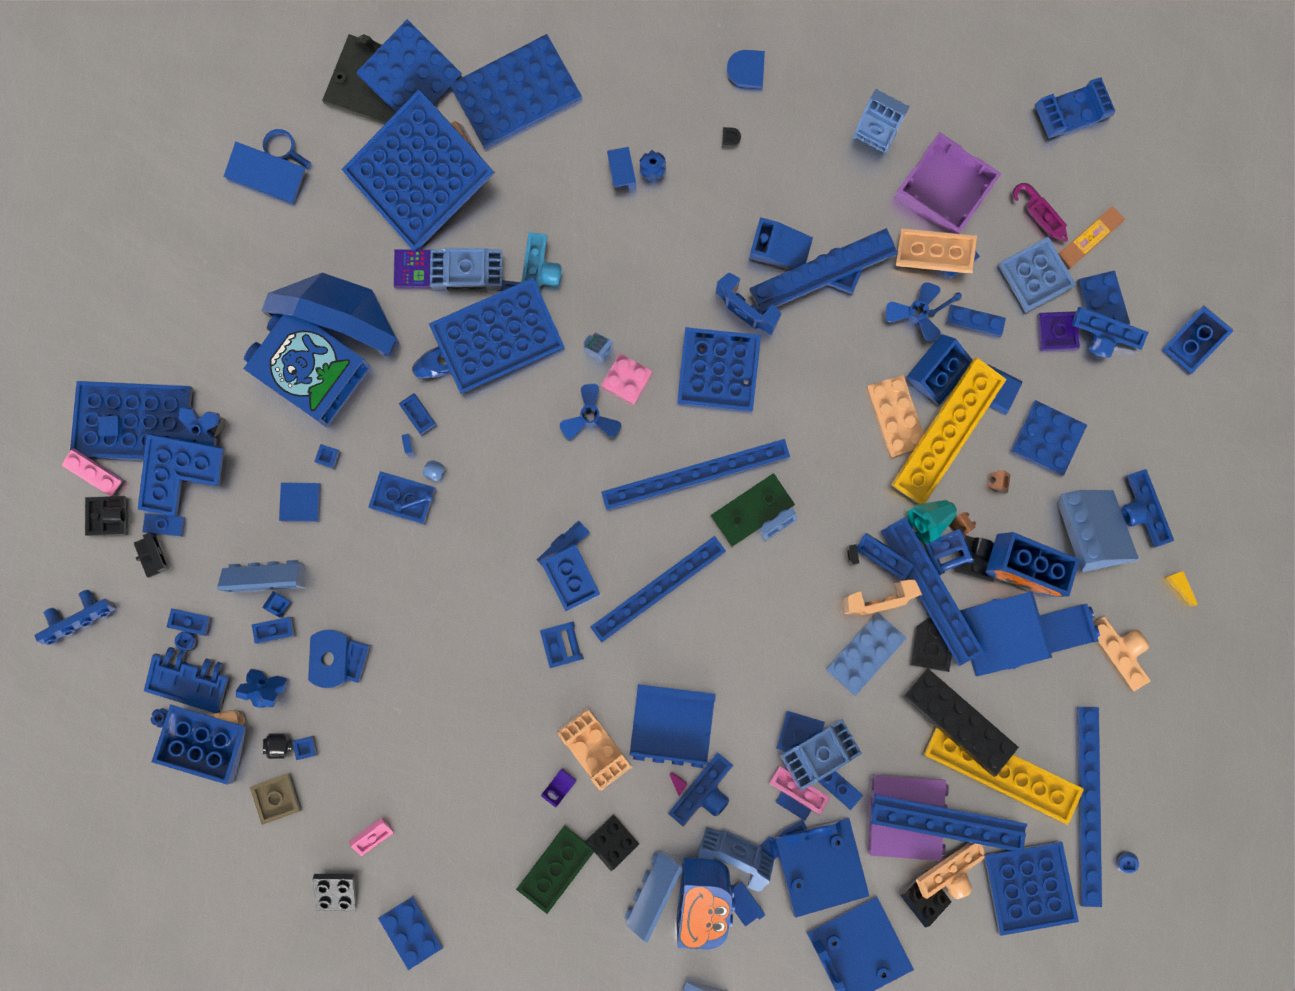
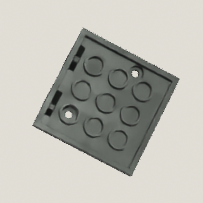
[322,34,396,124]

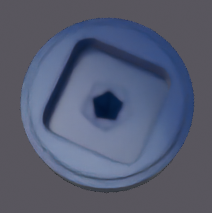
[175,632,196,651]
[1118,852,1139,873]

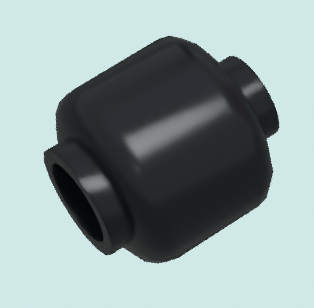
[263,733,292,759]

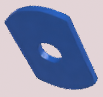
[308,630,348,688]

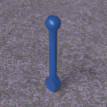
[928,292,962,317]
[394,493,433,512]

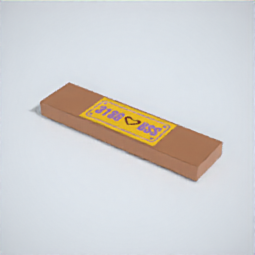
[1058,206,1125,269]

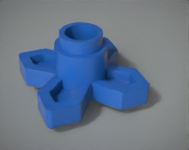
[176,407,220,446]
[236,669,287,708]

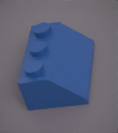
[906,334,973,406]

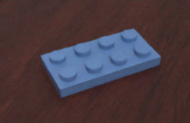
[826,612,907,696]

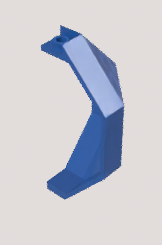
[261,272,399,356]

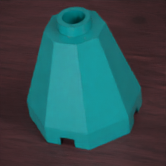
[907,500,957,545]

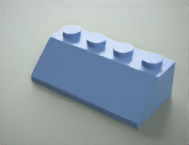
[217,560,305,593]

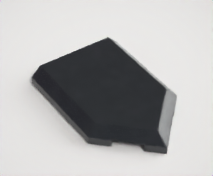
[911,617,952,672]

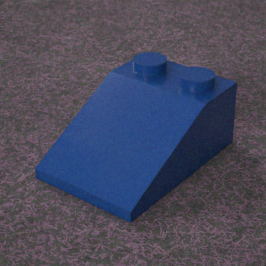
[1163,304,1234,374]

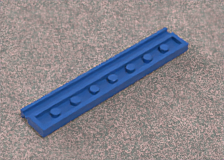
[749,228,898,314]
[881,517,984,666]
[869,794,1027,853]

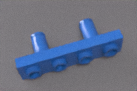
[34,590,116,645]

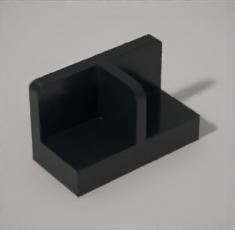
[134,532,169,578]

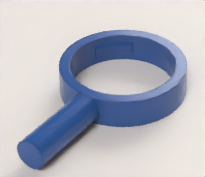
[262,129,311,168]

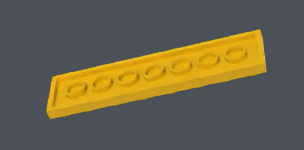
[891,358,1007,505]
[923,727,1084,825]

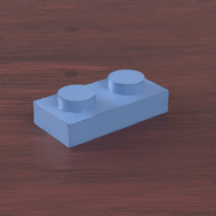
[760,508,797,541]

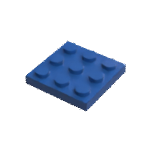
[1010,400,1087,476]

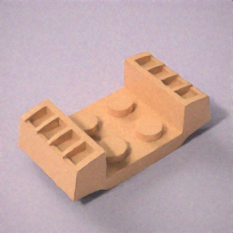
[843,580,922,616]
[556,707,632,791]

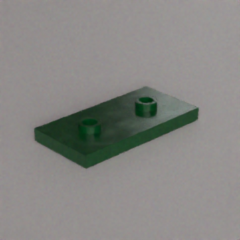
[710,473,795,547]
[516,825,594,914]

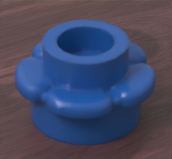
[150,708,168,728]

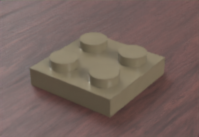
[250,773,301,825]

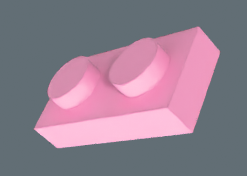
[349,818,394,857]

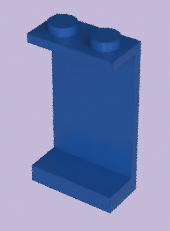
[1040,603,1100,653]

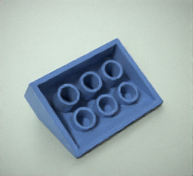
[1057,490,1139,572]
[624,849,683,943]

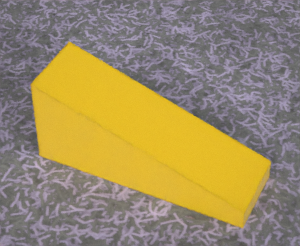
[1165,571,1198,606]

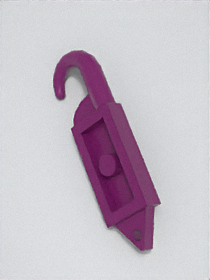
[1013,183,1068,242]

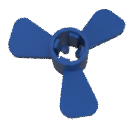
[885,282,941,341]
[560,384,621,440]

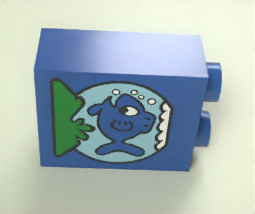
[243,314,371,427]

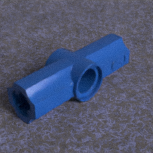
[536,521,590,565]

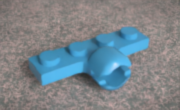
[521,232,562,291]

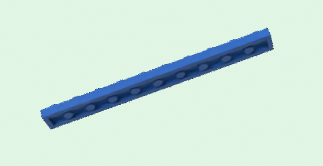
[601,439,790,511]
[1077,707,1102,907]

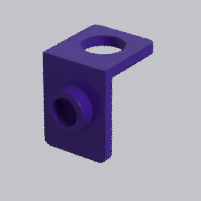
[541,768,577,807]

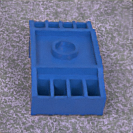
[1035,77,1115,138]
[715,272,782,335]

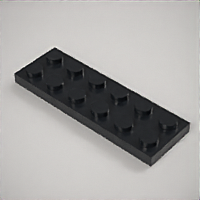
[903,668,1019,777]

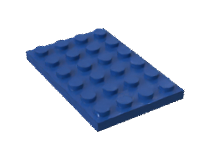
[450,34,582,149]
[429,277,565,394]
[70,381,193,460]

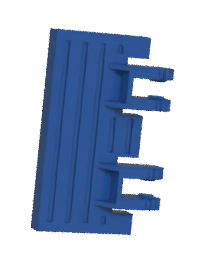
[144,647,229,713]

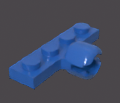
[1071,307,1149,358]
[1121,469,1175,548]
[668,753,734,827]

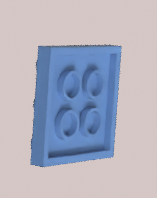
[998,237,1076,313]

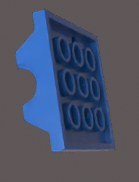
[677,327,761,411]
[774,818,869,918]
[806,896,914,991]

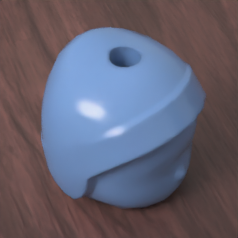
[423,460,445,481]

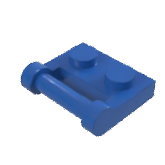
[925,529,975,575]
[540,621,584,668]

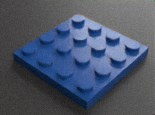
[356,19,462,112]
[984,841,1079,936]

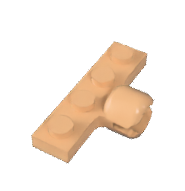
[1093,615,1151,691]
[916,842,986,899]

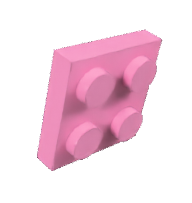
[601,353,653,405]

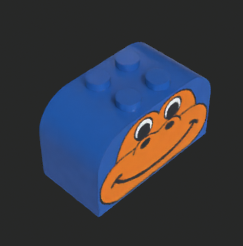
[986,532,1080,597]
[676,858,735,950]

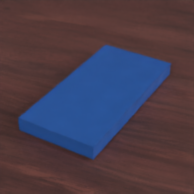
[223,141,306,203]

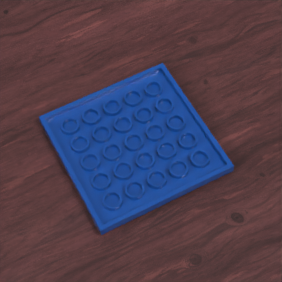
[341,89,495,251]

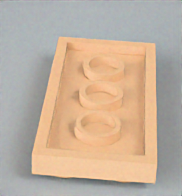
[896,229,977,273]
[866,375,924,458]

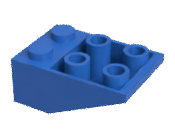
[749,217,813,270]

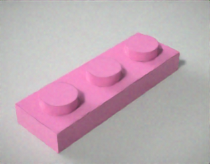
[62,449,123,496]
[769,766,830,815]

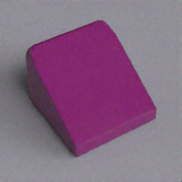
[669,772,687,796]

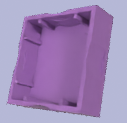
[894,132,1002,234]

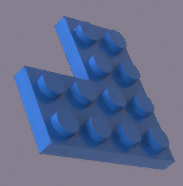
[138,434,224,517]

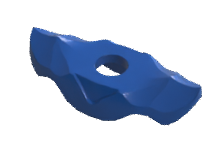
[412,346,451,379]

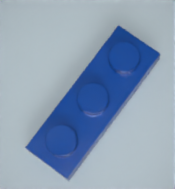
[945,304,1006,337]
[857,533,916,581]

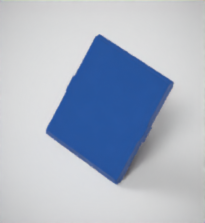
[960,591,1053,677]

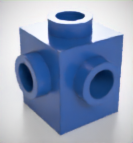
[639,150,666,182]

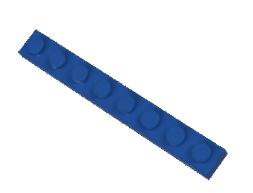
[590,536,726,643]

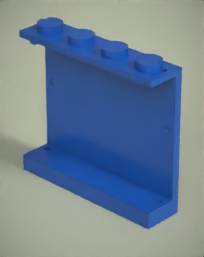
[629,684,716,768]

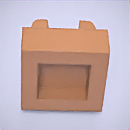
[988,470,1011,493]
[950,512,976,535]

